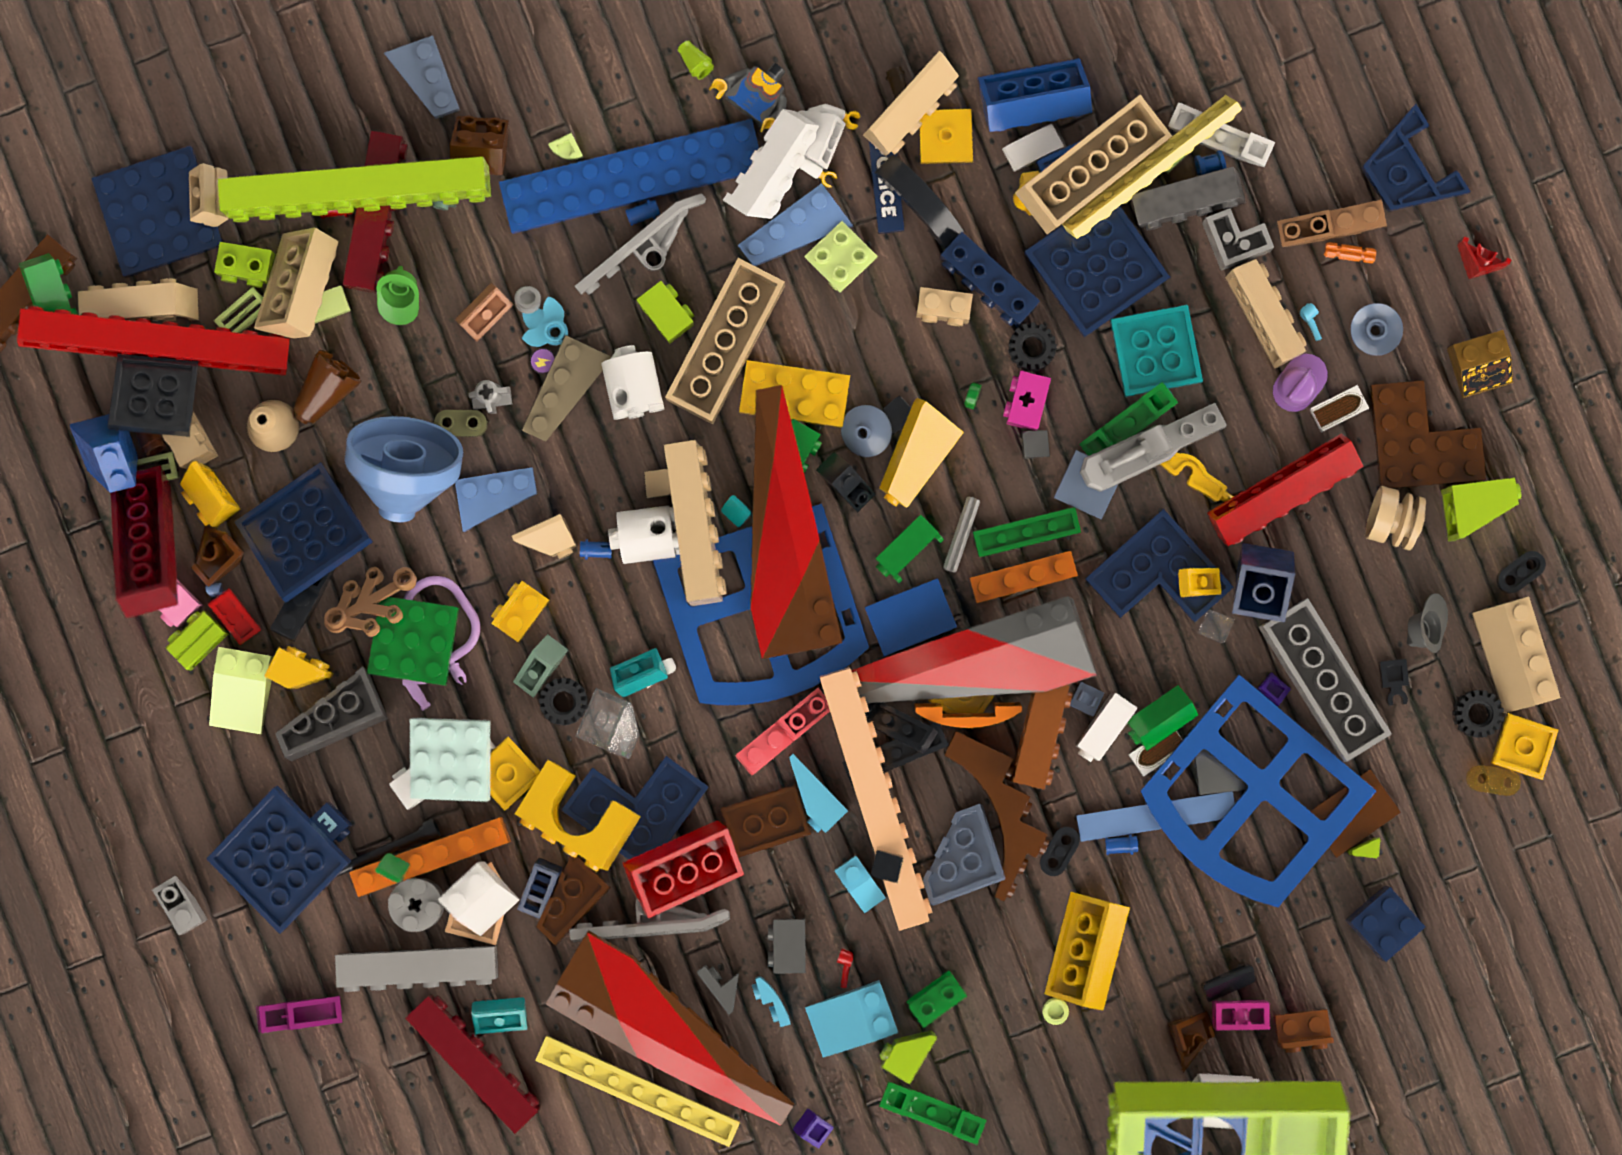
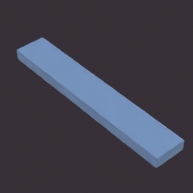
[1076,791,1235,842]

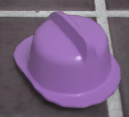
[1273,354,1328,412]

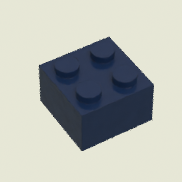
[1345,885,1425,962]

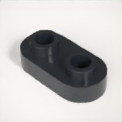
[1496,551,1546,593]
[1039,827,1080,876]

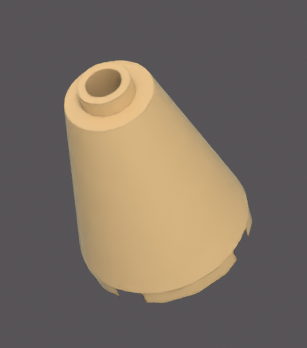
[247,400,299,452]

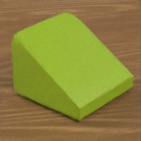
[1348,837,1380,858]

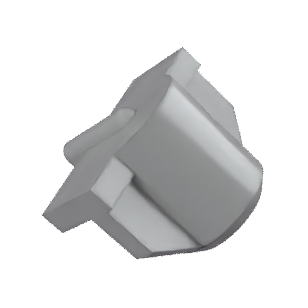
[469,380,512,414]

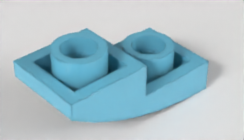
[752,976,791,1027]

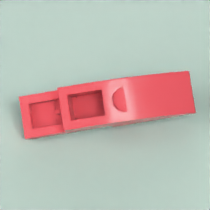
[735,688,830,776]

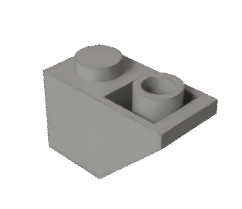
[152,876,208,935]

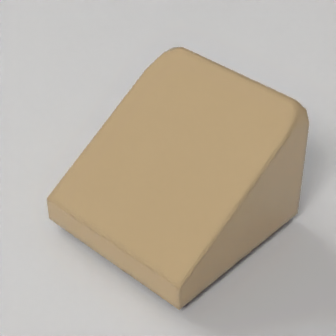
[644,469,671,498]

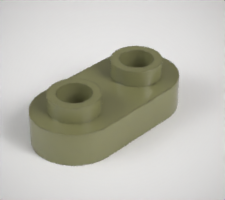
[434,410,488,437]

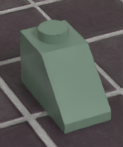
[513,634,568,698]

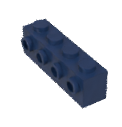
[940,232,1040,328]

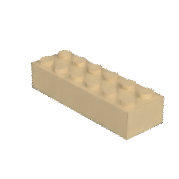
[1015,95,1172,234]
[665,258,785,424]
[664,440,727,606]

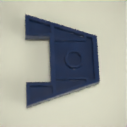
[1361,104,1471,212]

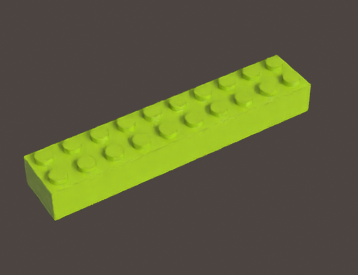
[217,157,491,222]

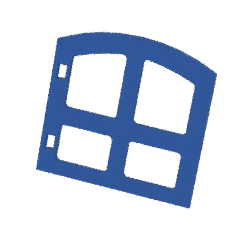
[653,504,869,705]
[1140,674,1376,907]

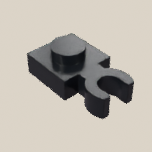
[1378,659,1409,706]

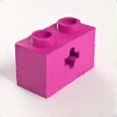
[1003,371,1051,431]
[1212,1000,1270,1030]

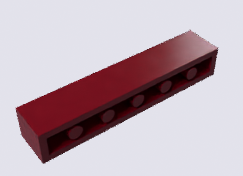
[343,131,408,294]
[405,994,540,1134]

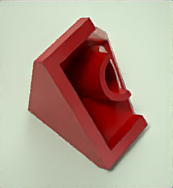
[1457,236,1511,280]

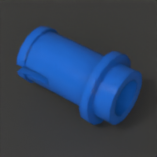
[625,199,661,226]
[580,539,612,560]
[1105,834,1138,855]

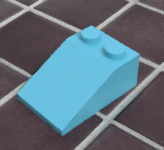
[805,980,898,1057]

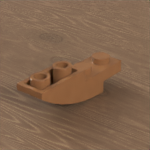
[1277,199,1387,247]

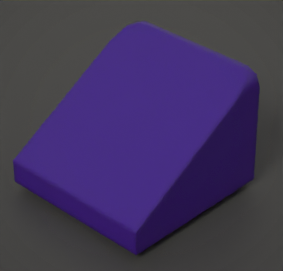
[1257,672,1291,707]
[793,1109,834,1149]

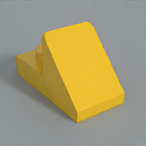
[1178,568,1221,597]

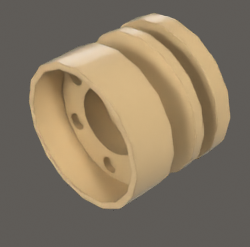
[1365,486,1426,551]

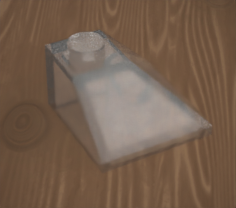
[576,688,639,759]

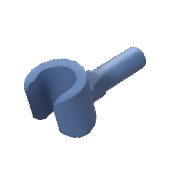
[205,583,223,597]

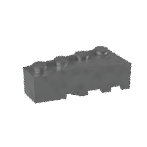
[1132,167,1246,230]
[275,667,388,761]

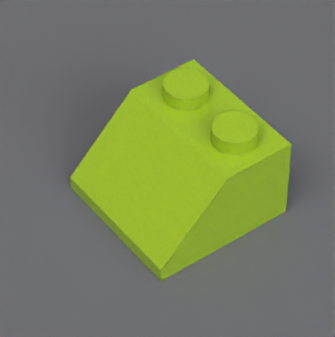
[879,1030,937,1084]

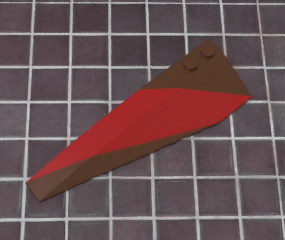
[750,385,842,659]
[546,930,794,1126]

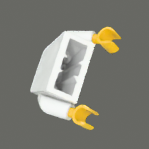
[797,104,860,188]

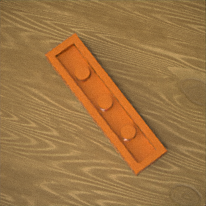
[969,551,1078,604]

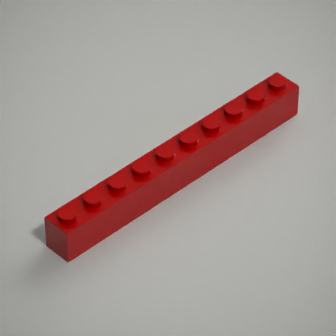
[17,306,290,376]

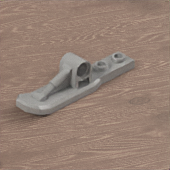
[575,193,706,295]
[1080,403,1227,492]
[570,899,730,942]

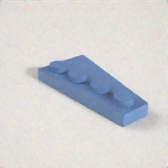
[738,183,853,266]

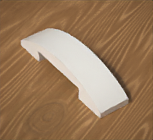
[1168,102,1275,167]

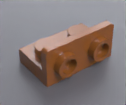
[1274,1009,1334,1053]

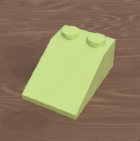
[209,647,274,734]

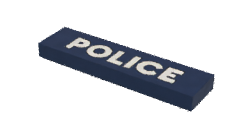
[868,140,904,234]

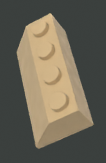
[863,51,959,156]
[254,228,339,339]
[1225,259,1307,369]
[1472,597,1560,713]

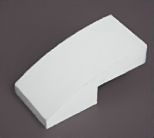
[1002,124,1064,172]

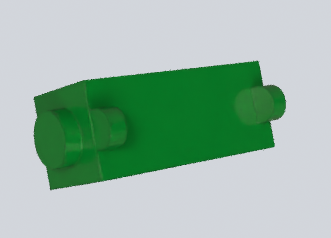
[875,515,944,583]
[1127,685,1198,751]

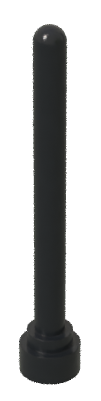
[336,818,441,878]

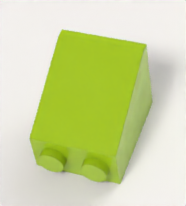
[1441,478,1521,542]

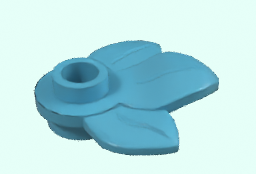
[522,297,568,347]

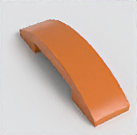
[914,702,1022,728]

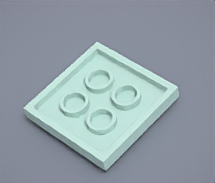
[410,718,490,802]

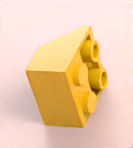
[264,646,334,689]

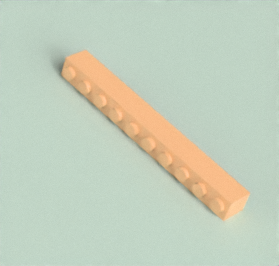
[819,667,932,931]

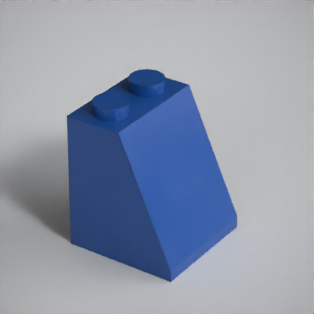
[70,414,138,493]

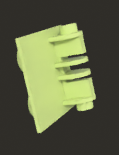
[804,221,878,292]

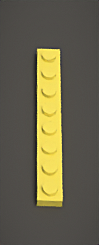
[1062,95,1242,239]
[535,1035,740,1147]

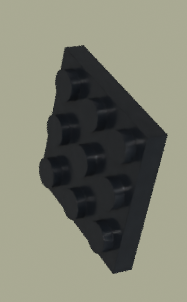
[108,354,199,437]

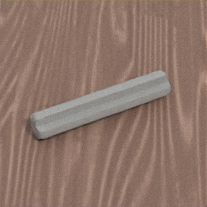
[943,497,980,573]

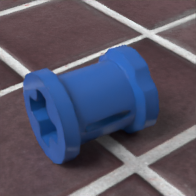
[1194,150,1226,176]

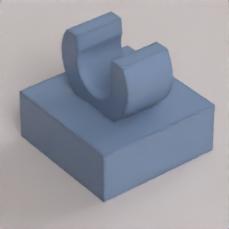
[1070,682,1104,717]

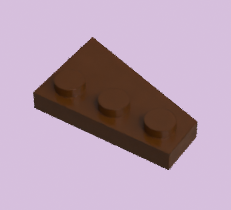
[536,855,611,946]

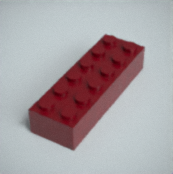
[110,465,179,618]

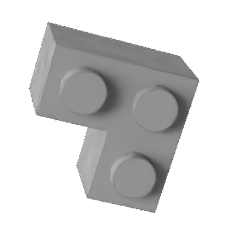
[1202,208,1274,271]

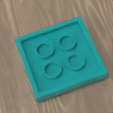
[1110,305,1203,397]

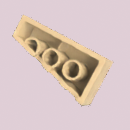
[78,278,199,322]
[162,411,218,469]

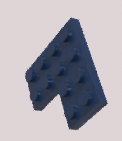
[1085,509,1234,622]
[561,756,709,860]

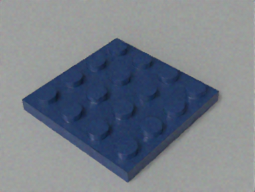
[91,146,223,278]
[1024,206,1170,338]
[235,462,373,603]
[206,785,351,934]

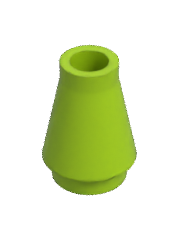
[677,40,714,80]

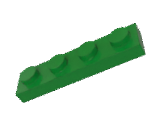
[973,507,1081,558]

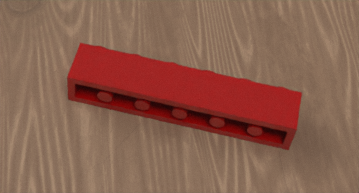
[1207,433,1364,546]

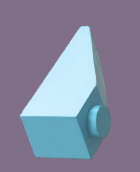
[789,754,848,833]

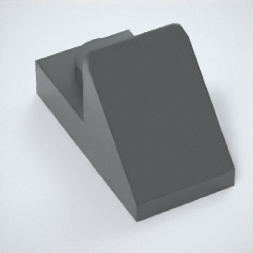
[697,964,739,1015]

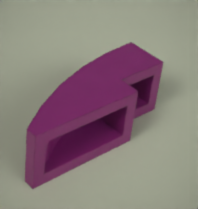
[256,996,343,1033]

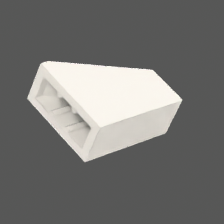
[1076,693,1137,762]

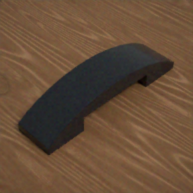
[874,154,964,250]
[842,722,949,786]

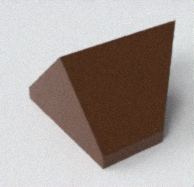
[191,526,244,587]
[1168,1011,1215,1073]

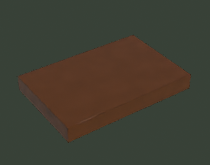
[1310,769,1401,858]
[720,784,811,858]

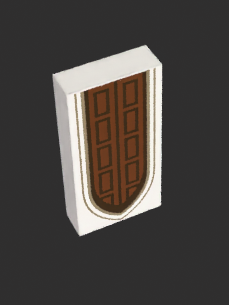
[1309,385,1369,432]
[1128,731,1182,776]

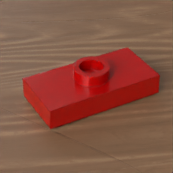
[208,587,261,645]

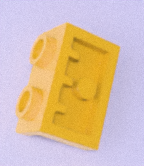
[491,581,550,643]

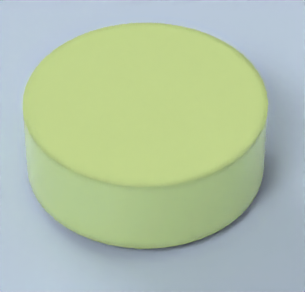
[1042,998,1069,1025]

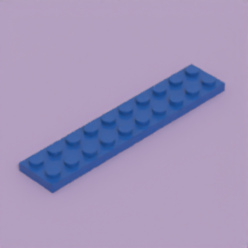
[499,119,759,234]

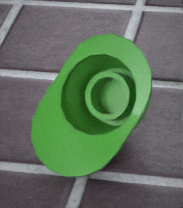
[377,266,419,325]

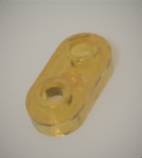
[1466,765,1521,796]

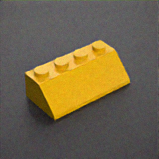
[1044,892,1130,1011]

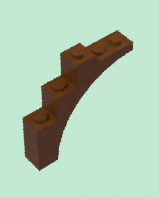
[944,731,1049,901]

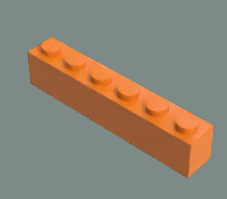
[349,817,511,897]

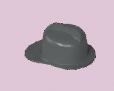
[1407,594,1448,653]

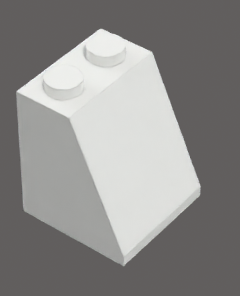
[438,861,520,936]

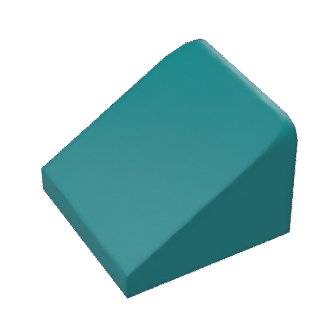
[721,495,752,527]

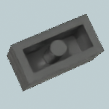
[768,918,805,973]

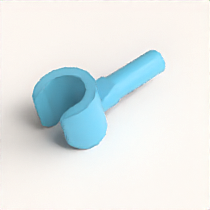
[1300,303,1322,341]

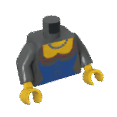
[708,63,787,132]

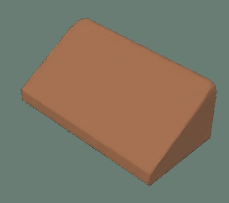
[455,283,514,341]

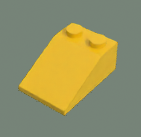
[180,461,241,528]

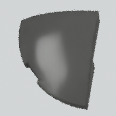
[1194,749,1247,795]

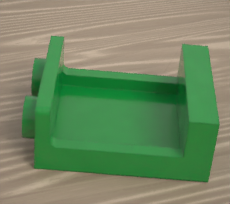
[906,970,967,1028]

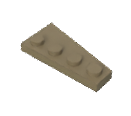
[522,335,611,441]

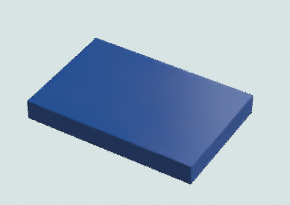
[865,578,957,656]

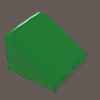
[375,853,410,883]

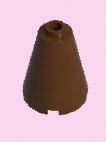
[293,350,361,424]

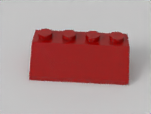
[622,820,744,918]

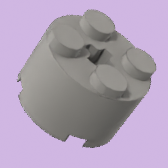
[388,877,444,932]

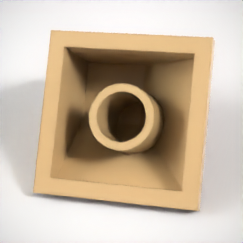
[512,514,577,559]

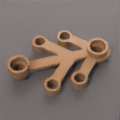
[324,567,417,637]

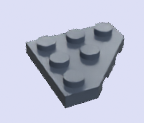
[923,804,1006,906]

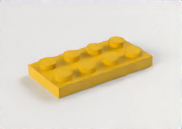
[739,360,850,428]

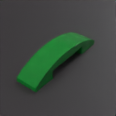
[1079,382,1179,456]
[879,1081,987,1145]

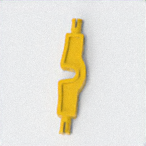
[1160,453,1234,502]

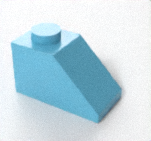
[834,855,886,913]

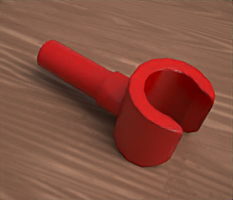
[837,949,854,988]

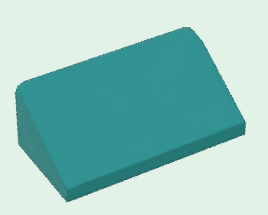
[610,648,668,697]
[471,997,528,1034]

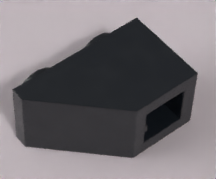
[816,452,876,513]

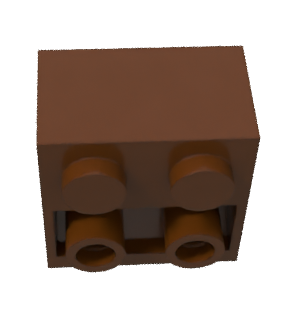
[450,116,509,175]

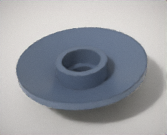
[1350,303,1403,356]
[841,405,892,457]

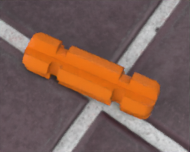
[1324,242,1376,263]

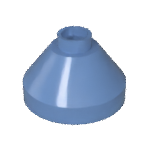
[345,416,463,522]

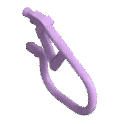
[402,576,480,711]

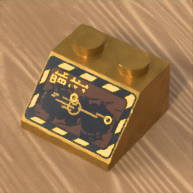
[1447,330,1513,398]

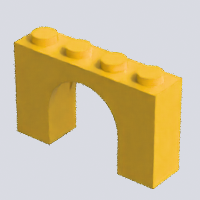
[515,760,641,872]

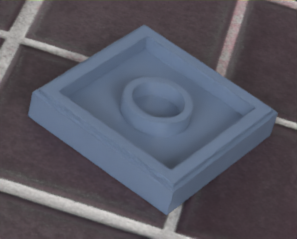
[1054,450,1118,520]

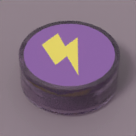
[530,348,555,375]

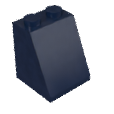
[1232,543,1295,623]

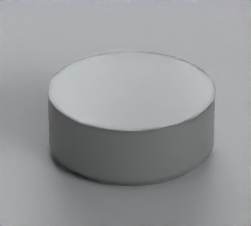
[515,286,541,314]

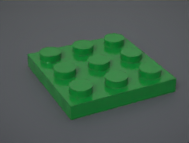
[367,597,459,686]

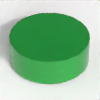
[964,382,982,410]

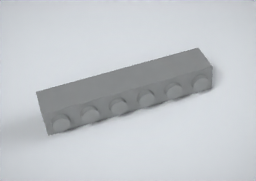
[335,945,498,992]

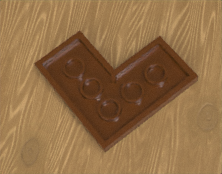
[1370,380,1486,489]

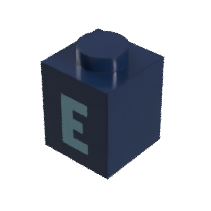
[310,802,353,844]

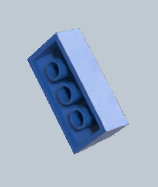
[978,59,1092,132]

